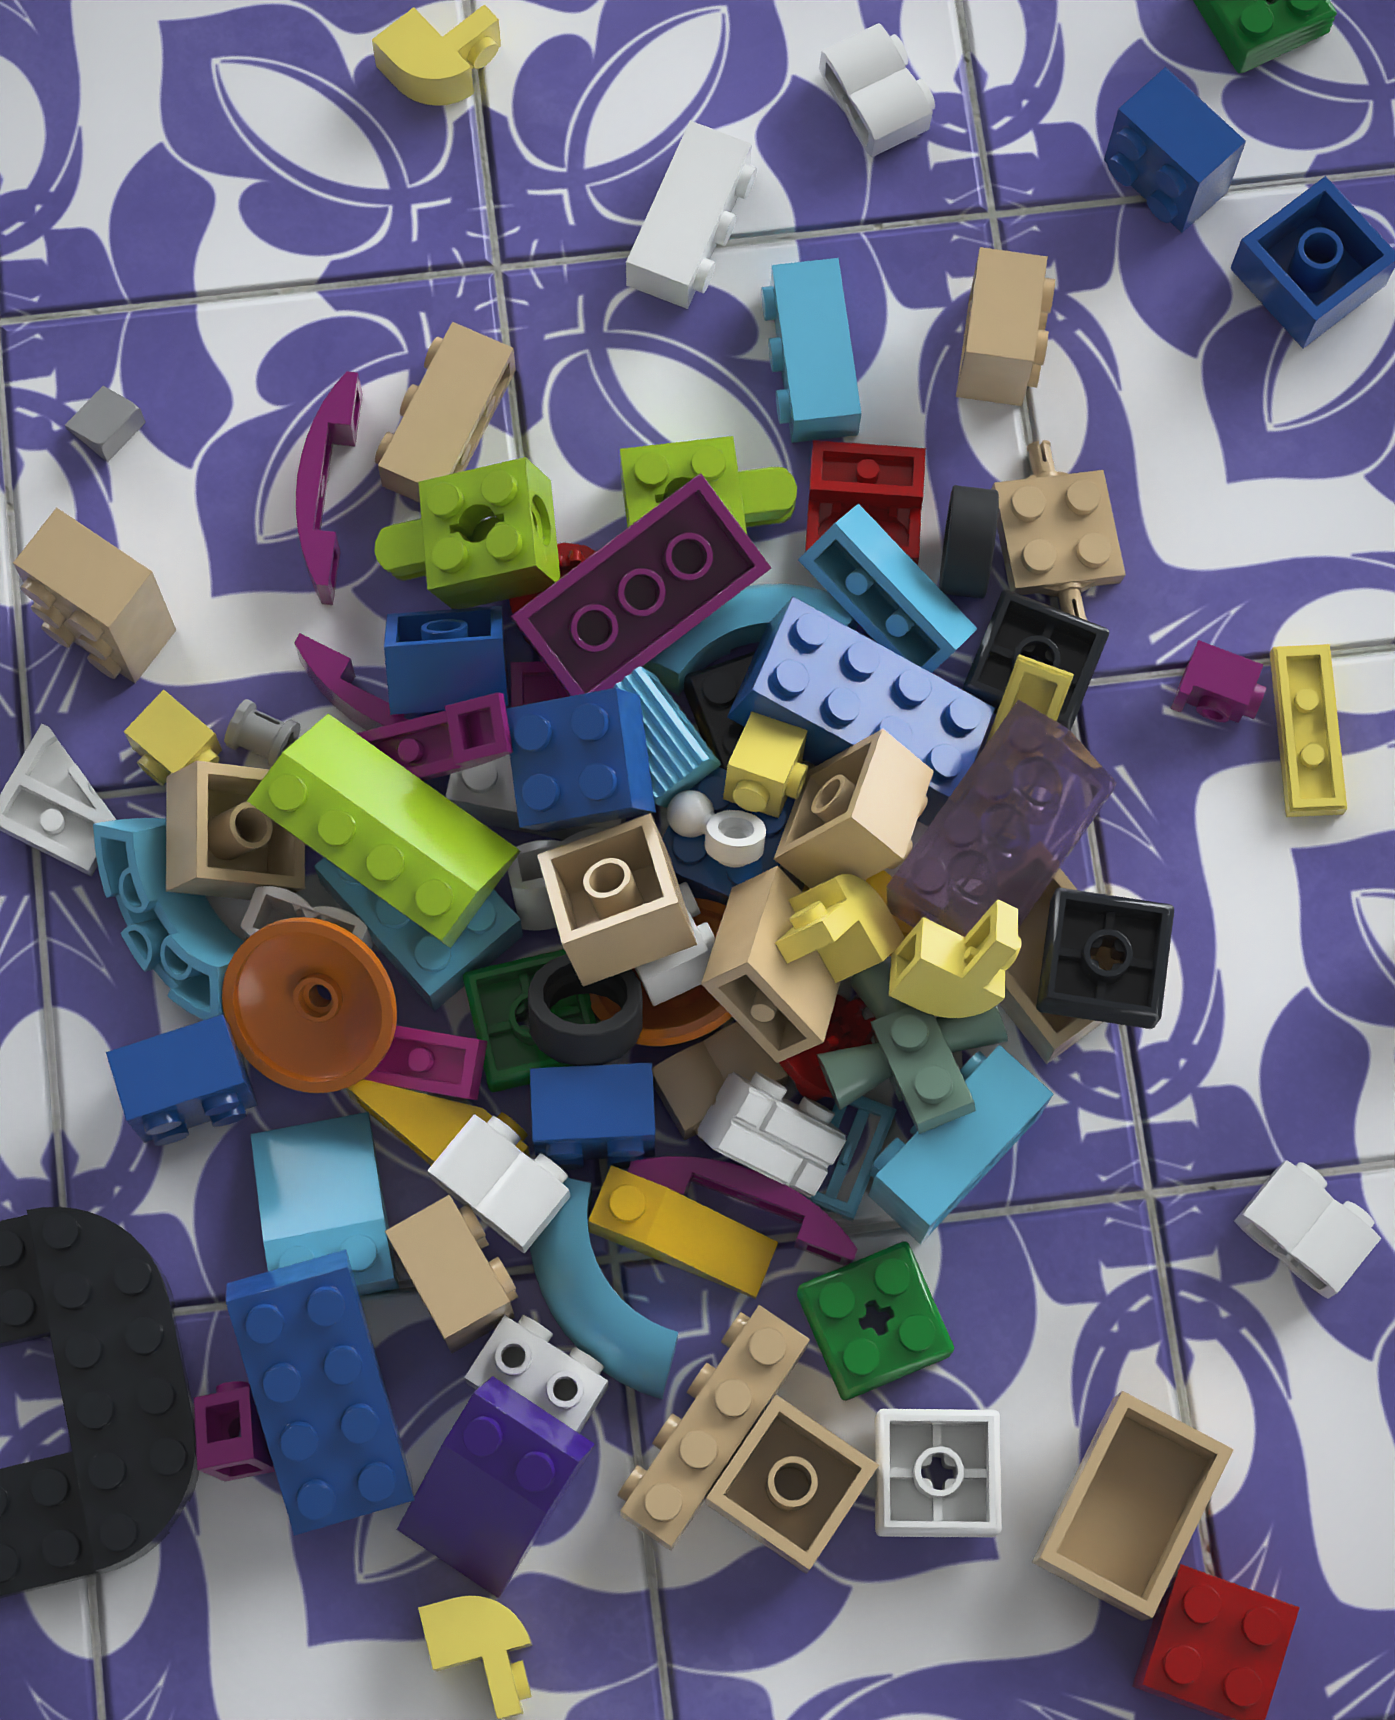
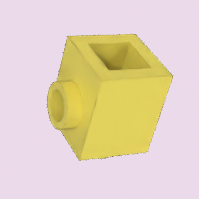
[124,689,222,786]
[723,712,808,818]

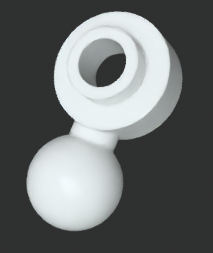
[667,790,766,867]

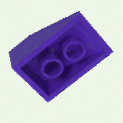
[396,1376,595,1598]

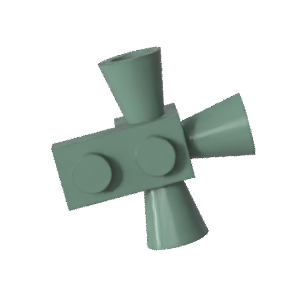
[817,956,1008,1134]

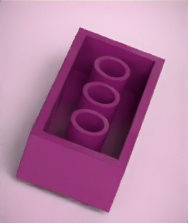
[510,473,772,696]

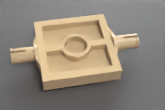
[991,440,1126,620]

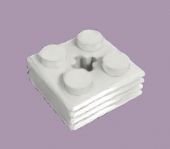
[874,1409,1002,1537]

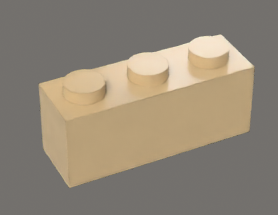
[375,322,516,503]

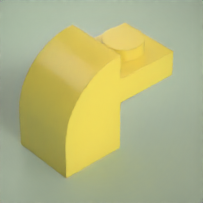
[372,4,501,106]
[775,874,905,983]
[889,899,1021,1018]
[418,1596,533,1720]

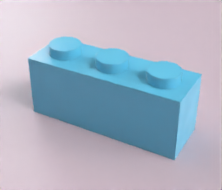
[761,258,862,443]
[798,504,978,673]

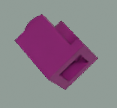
[1170,640,1266,723]
[194,1381,275,1482]

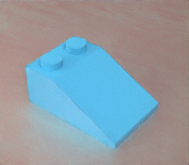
[251,1112,399,1296]

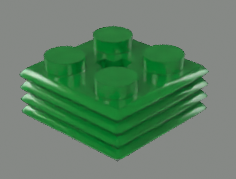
[1193,0,1337,74]
[463,949,596,1092]
[797,1241,954,1401]

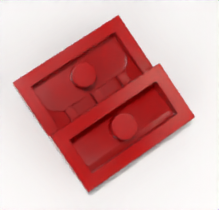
[805,440,926,565]

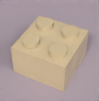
[956,247,1055,406]
[774,729,934,889]
[166,761,305,900]
[537,813,697,986]
[385,1194,518,1353]
[705,1394,879,1574]

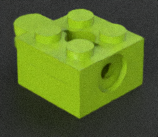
[620,436,797,534]
[374,457,560,609]

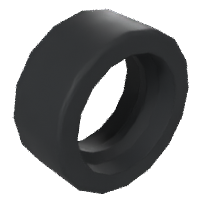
[939,485,999,599]
[528,954,643,1066]

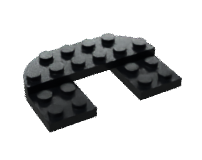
[0,1207,200,1598]

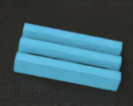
[800,1096,897,1222]

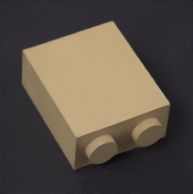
[701,865,841,1063]

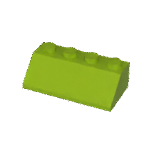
[247,714,521,949]

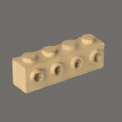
[617,1305,810,1551]

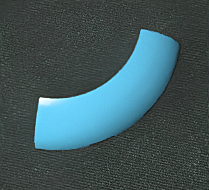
[642,584,859,696]
[93,818,244,1020]
[530,1178,678,1399]

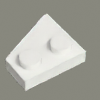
[0,724,116,877]

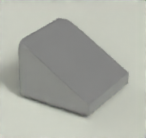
[65,386,146,463]

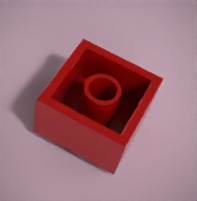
[1132,1564,1300,1720]

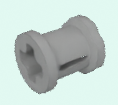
[224,699,300,767]

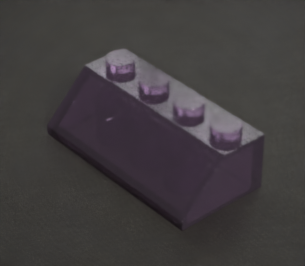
[887,699,1117,937]

